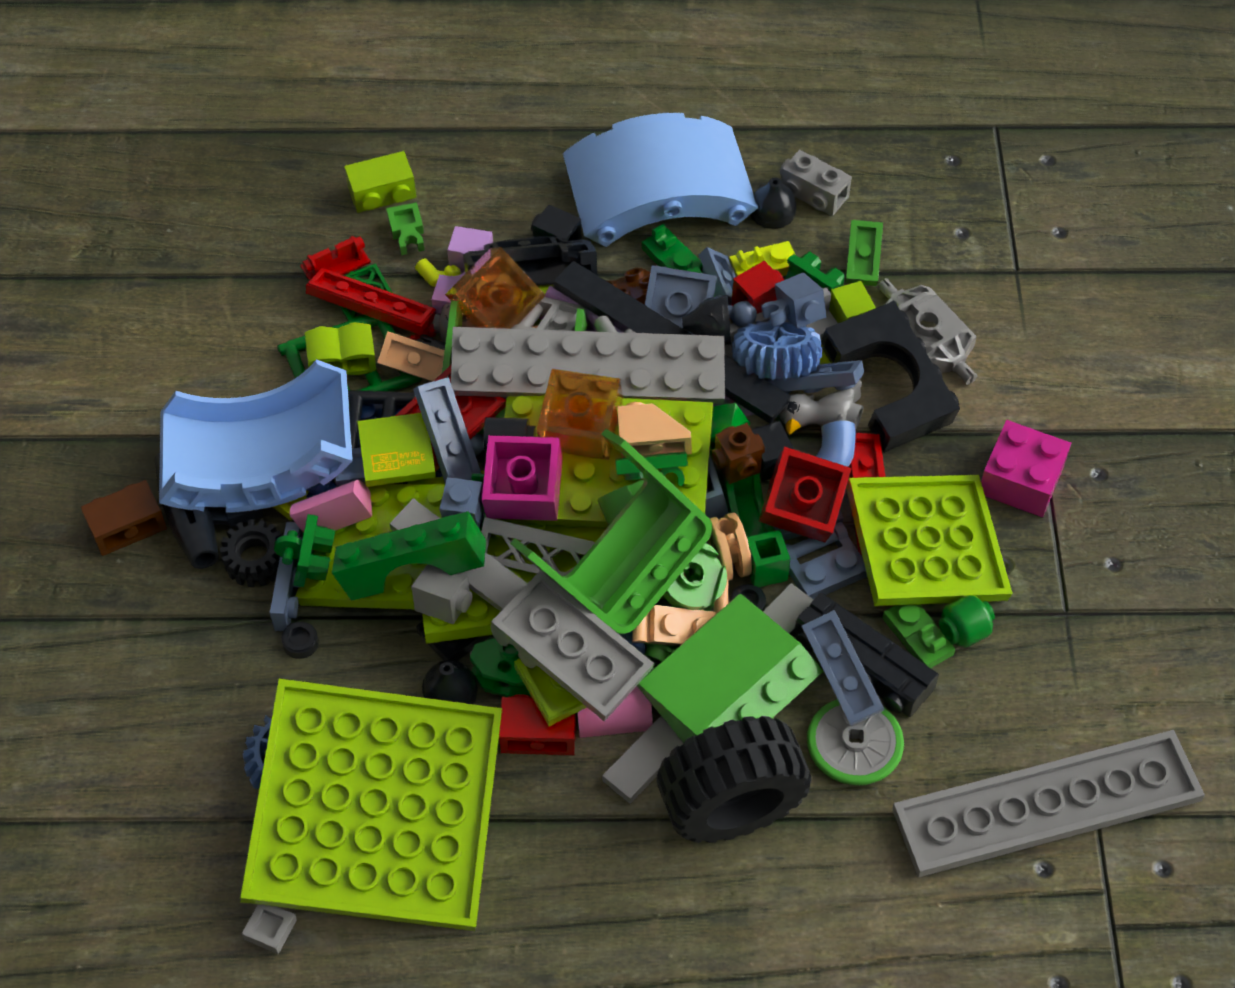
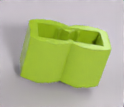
[305,322,377,375]

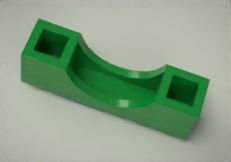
[716,467,790,587]
[332,511,486,601]

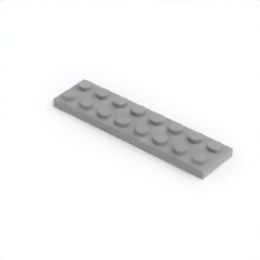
[451,327,725,404]
[892,730,1205,878]

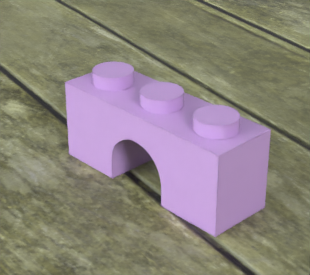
[431,226,493,314]

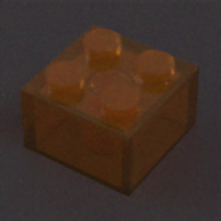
[445,247,546,329]
[537,369,623,460]

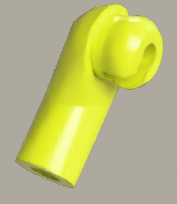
[415,258,461,287]

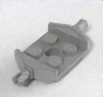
[877,279,978,385]

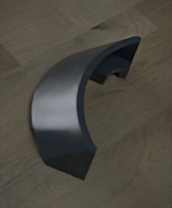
[463,236,598,301]

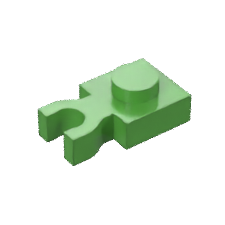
[386,202,425,255]

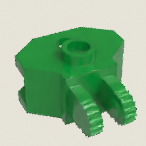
[470,638,532,697]

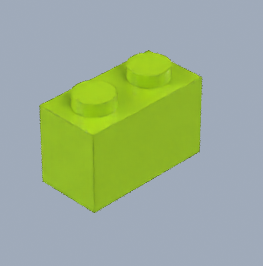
[344,151,417,213]

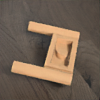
[632,579,728,646]

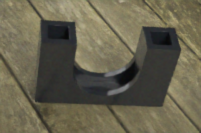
[821,301,960,453]

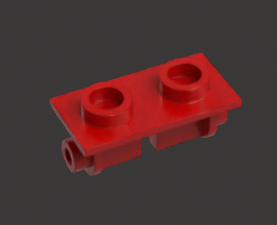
[300,236,371,281]

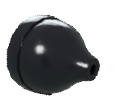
[750,178,796,229]
[682,295,731,346]
[422,660,478,704]

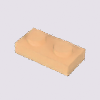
[377,331,445,382]

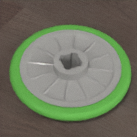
[807,699,904,785]

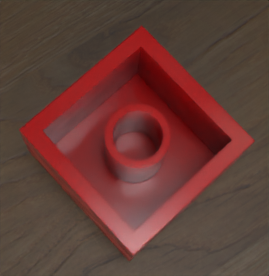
[759,446,852,543]

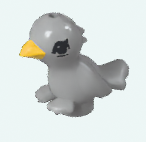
[778,380,864,436]

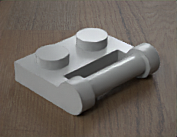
[511,296,587,331]

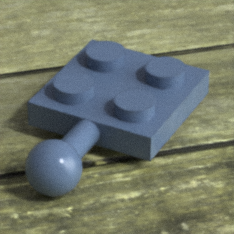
[645,265,757,335]

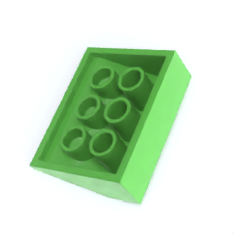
[637,593,824,743]

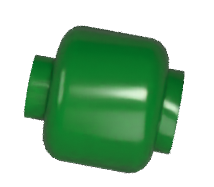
[939,595,995,648]

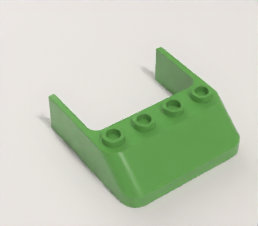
[510,429,712,634]

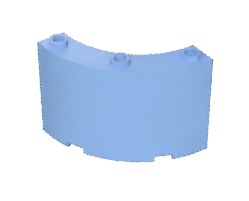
[563,113,758,247]
[159,359,353,513]

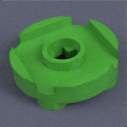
[661,543,727,610]

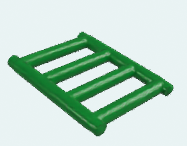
[277,315,422,391]

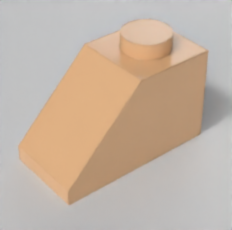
[617,402,692,458]

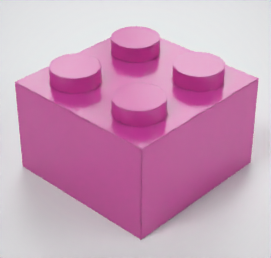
[981,420,1072,517]
[482,435,563,521]

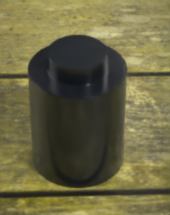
[484,417,536,452]

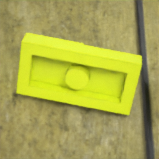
[729,241,795,277]

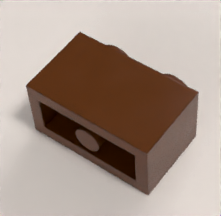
[81,480,167,556]

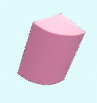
[290,480,372,533]
[577,686,653,738]

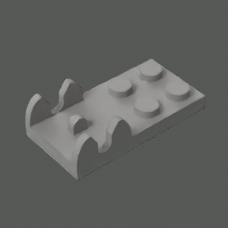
[491,570,654,722]

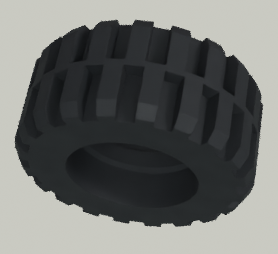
[656,716,812,843]

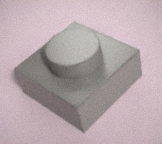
[242,904,297,954]

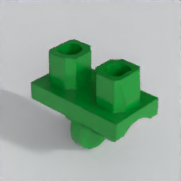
[785,251,845,293]
[274,514,335,587]

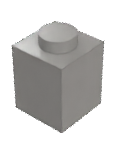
[411,564,472,624]

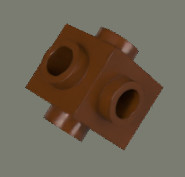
[712,423,765,484]

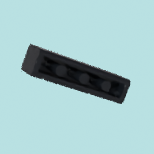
[794,593,939,717]

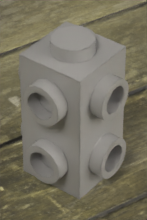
[780,150,852,216]

